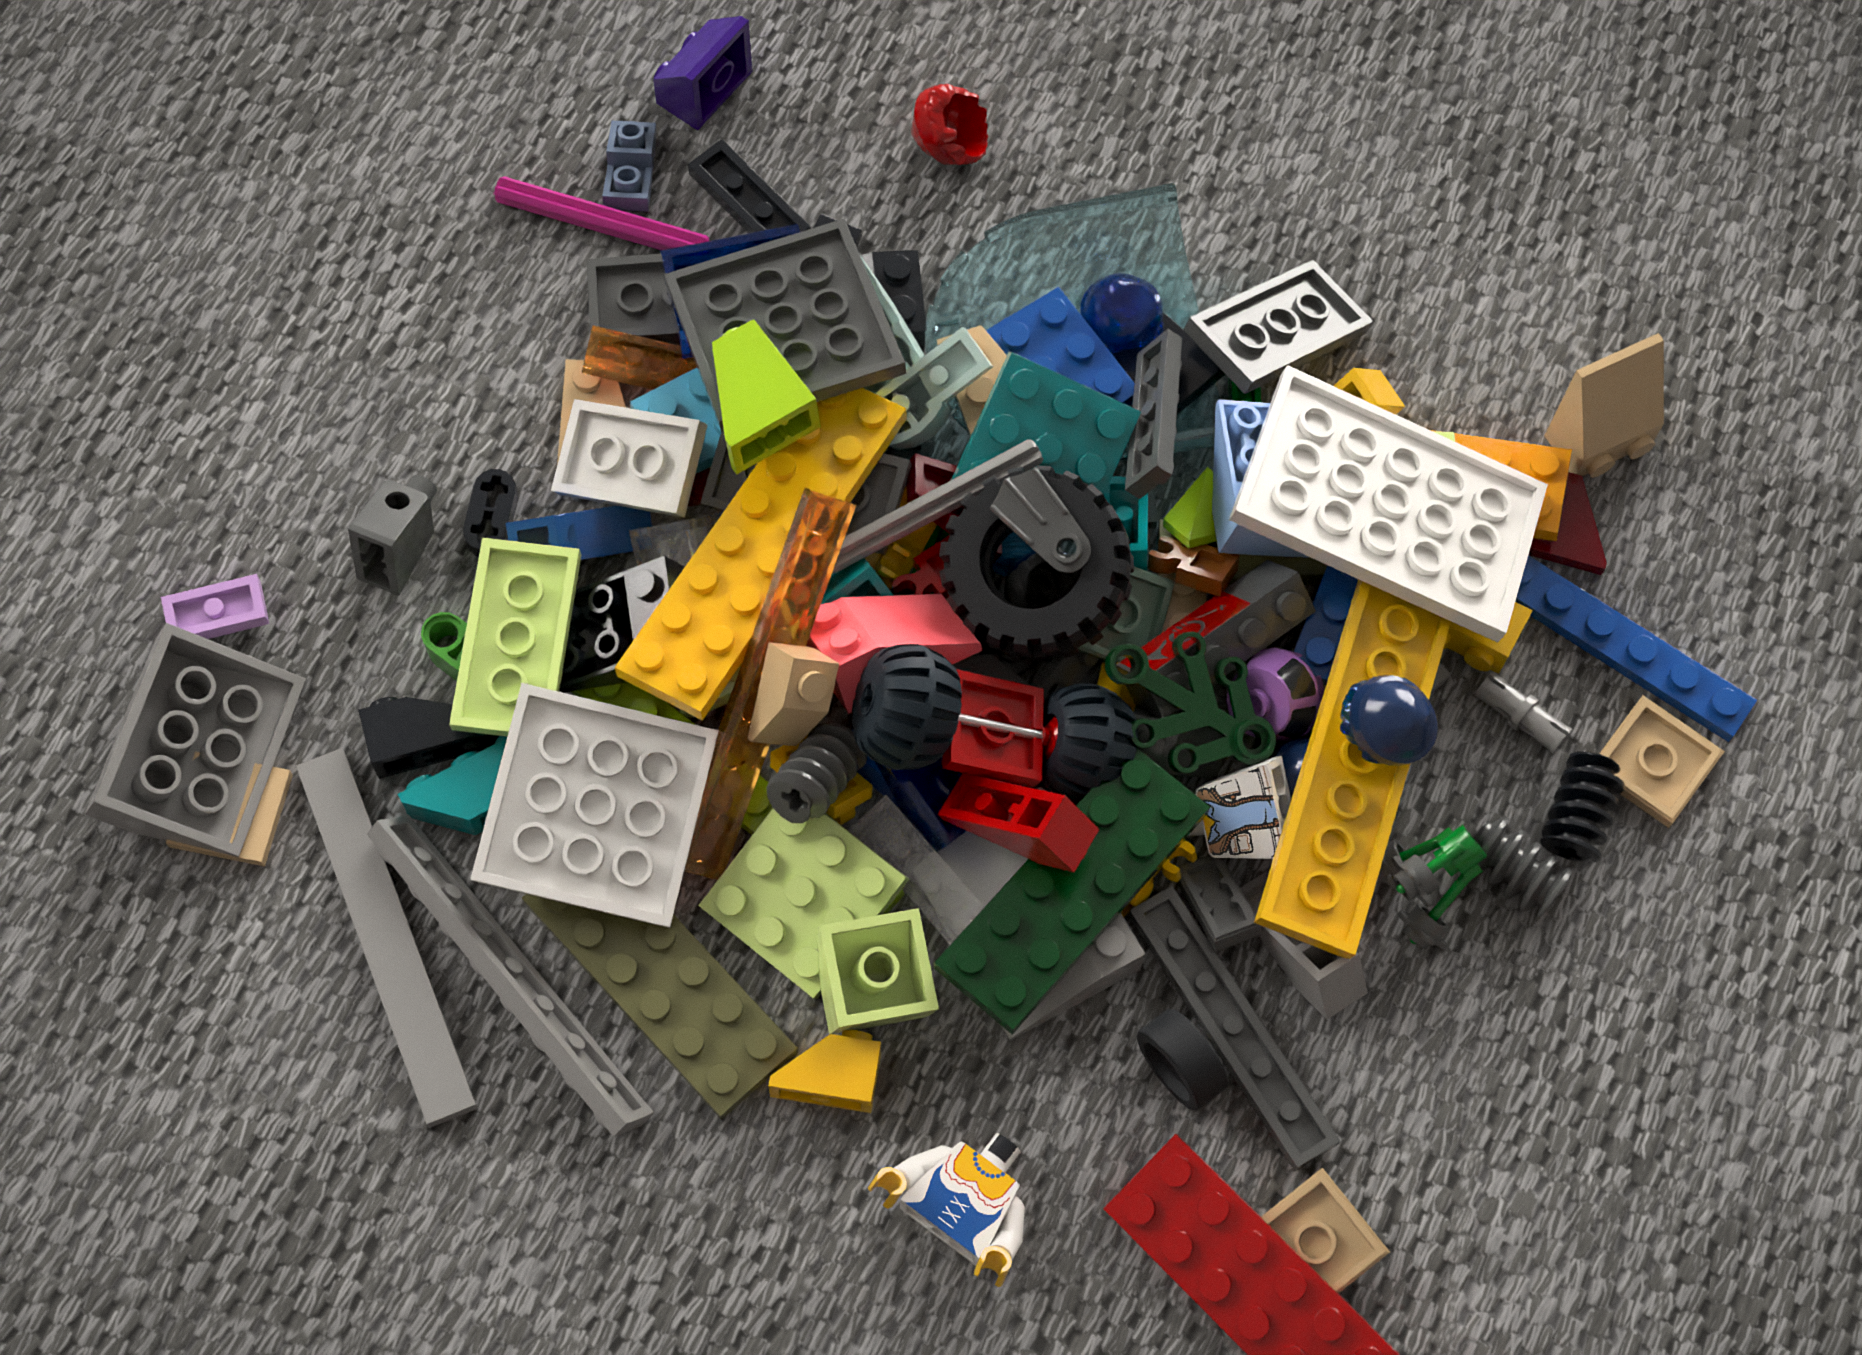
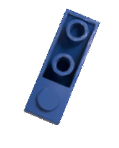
[505,505,656,560]

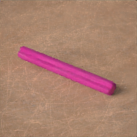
[494,177,710,253]

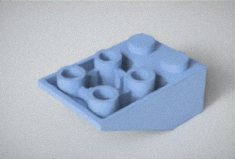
[1212,400,1309,558]

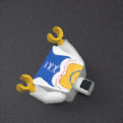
[868,1133,1025,1287]

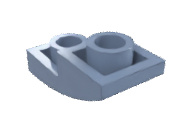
[602,121,656,212]

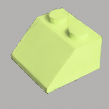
[818,908,939,1034]

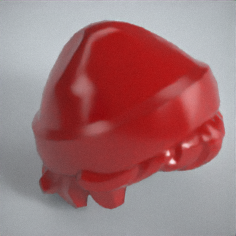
[911,84,989,165]

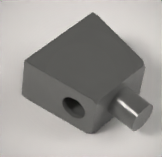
[348,475,437,596]

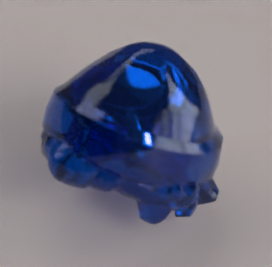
[1080,273,1163,353]

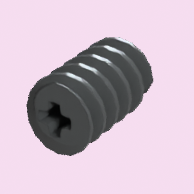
[766,722,868,823]
[1473,816,1573,922]

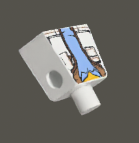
[1187,756,1291,859]

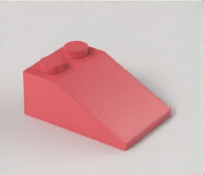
[797,594,982,714]

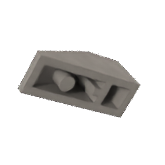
[1240,869,1368,1020]

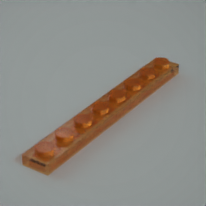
[684,487,856,880]

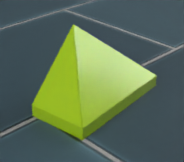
[1163,467,1217,549]

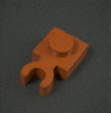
[1148,536,1240,597]

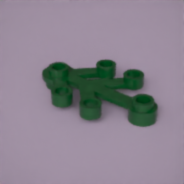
[1105,631,1276,774]

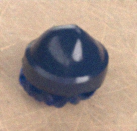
[1340,675,1438,766]

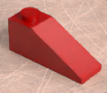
[938,773,1099,872]

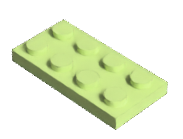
[449,538,581,737]

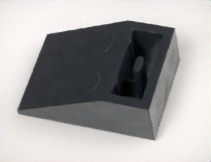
[559,556,685,693]

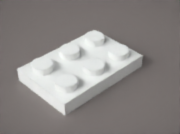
[551,399,708,518]

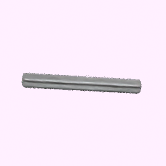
[821,440,1043,573]

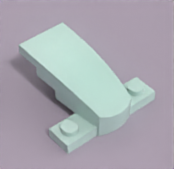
[860,255,993,450]

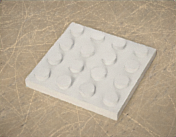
[470,683,719,928]

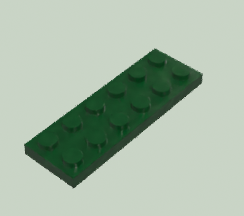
[934,745,1210,1035]

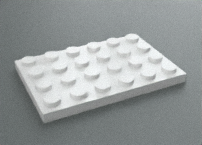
[1229,365,1548,642]

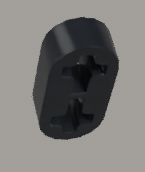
[463,469,518,557]

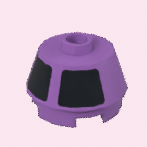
[1226,648,1324,743]

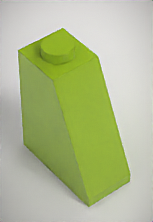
[712,319,821,475]

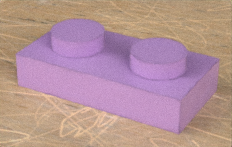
[161,574,269,639]

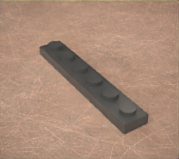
[1128,886,1340,1171]

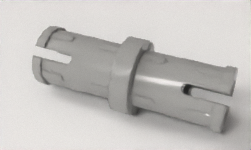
[1475,671,1573,754]

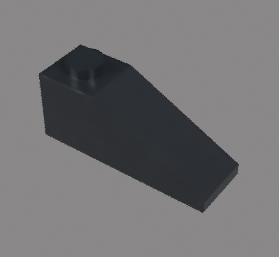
[358,697,500,779]

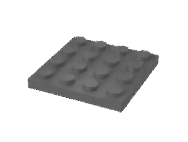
[664,218,906,432]

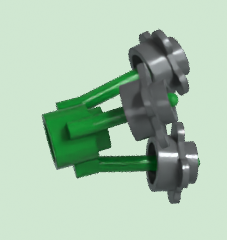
[1378,824,1487,949]

